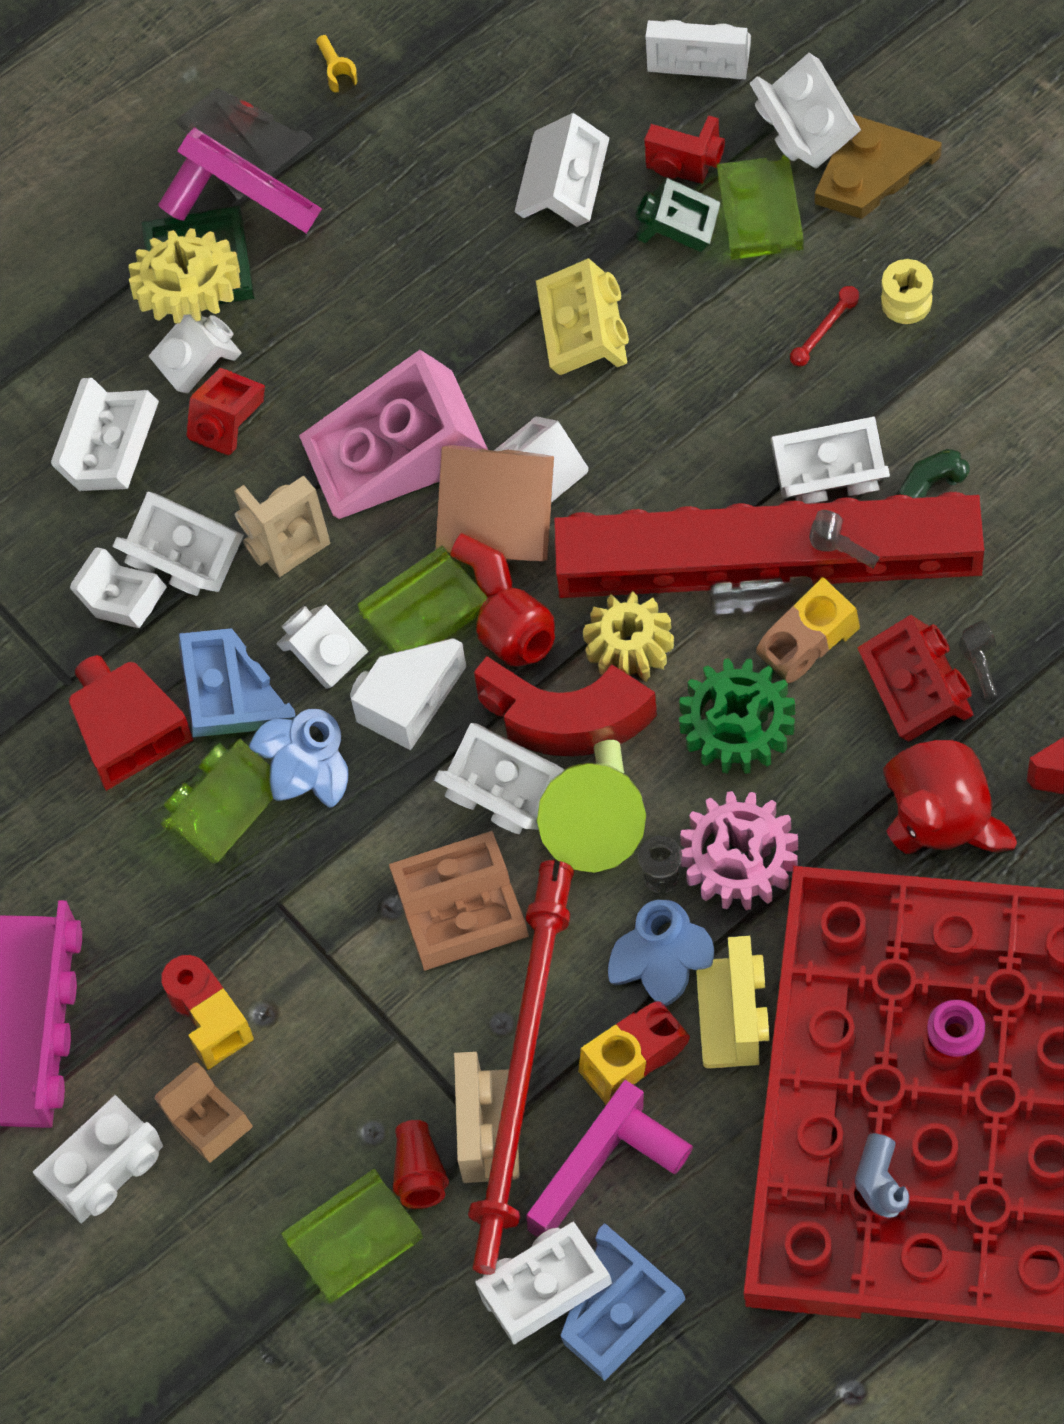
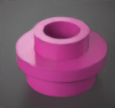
[927,1000,985,1057]

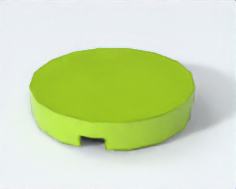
[537,763,646,873]

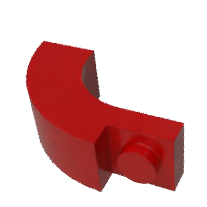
[474,656,657,757]

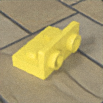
[536,258,629,375]

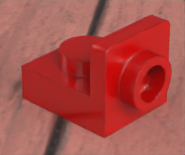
[187,368,265,455]

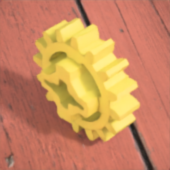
[128,229,241,323]

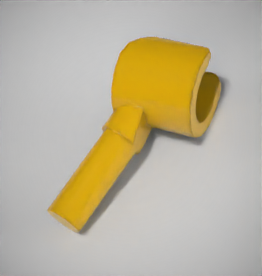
[316,35,357,93]

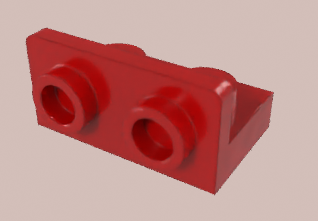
[857,615,974,742]

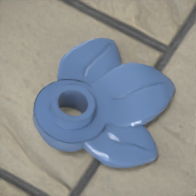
[249,709,348,808]
[608,900,714,1006]

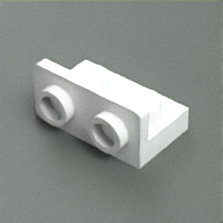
[645,20,751,79]
[750,53,861,169]
[33,1095,163,1224]
[475,1221,612,1344]

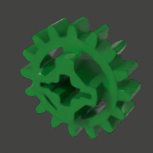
[679,658,795,774]

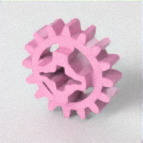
[679,791,798,910]

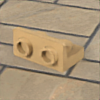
[234,476,331,578]
[454,1052,520,1183]

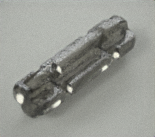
[710,576,813,615]

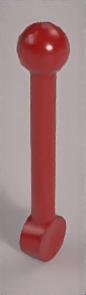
[789,286,859,367]

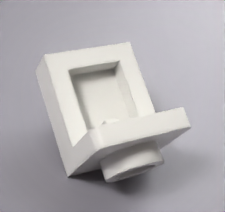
[149,314,241,394]
[70,548,167,628]
[276,605,369,689]

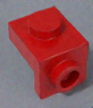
[644,115,725,184]

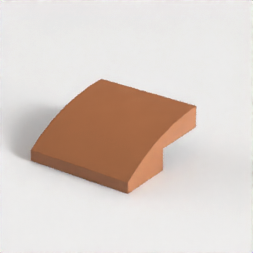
[435,445,554,561]
[389,831,529,971]

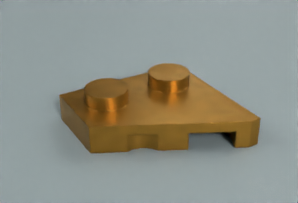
[815,114,942,219]

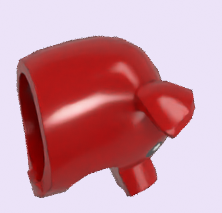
[883,740,1017,854]

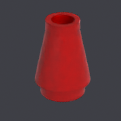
[393,1120,449,1209]

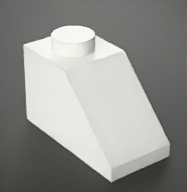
[350,639,467,750]

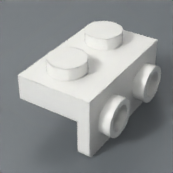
[51,378,159,491]
[770,416,890,504]
[112,491,244,596]
[434,723,565,834]

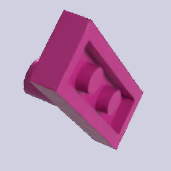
[158,127,322,234]
[527,1080,693,1237]

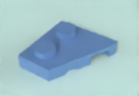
[179,628,295,737]
[561,1223,686,1381]

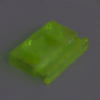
[717,155,804,260]
[357,545,488,653]
[281,1168,423,1304]

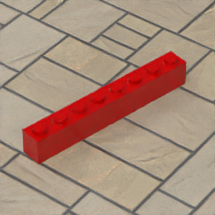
[554,492,984,598]

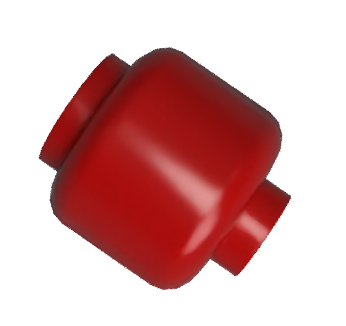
[476,588,555,667]

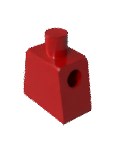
[68,655,193,791]

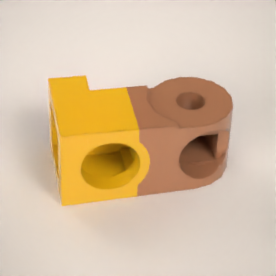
[756,577,860,683]

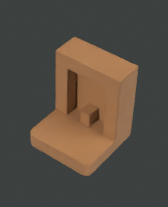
[155,1063,253,1163]

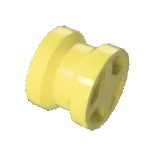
[881,259,933,324]

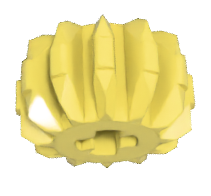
[583,591,674,682]

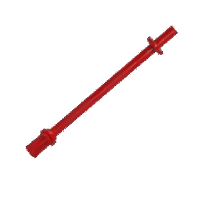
[468,860,574,1275]

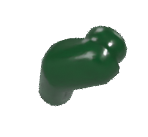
[896,449,970,498]

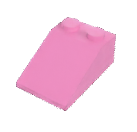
[299,350,488,519]

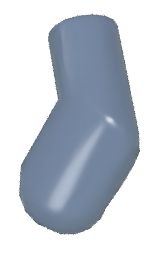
[855,1133,909,1218]

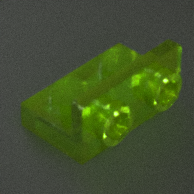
[160,739,273,864]

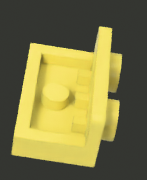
[696,936,769,1068]

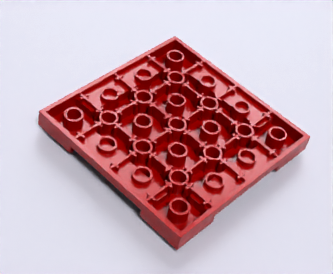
[744,866,1064,1333]

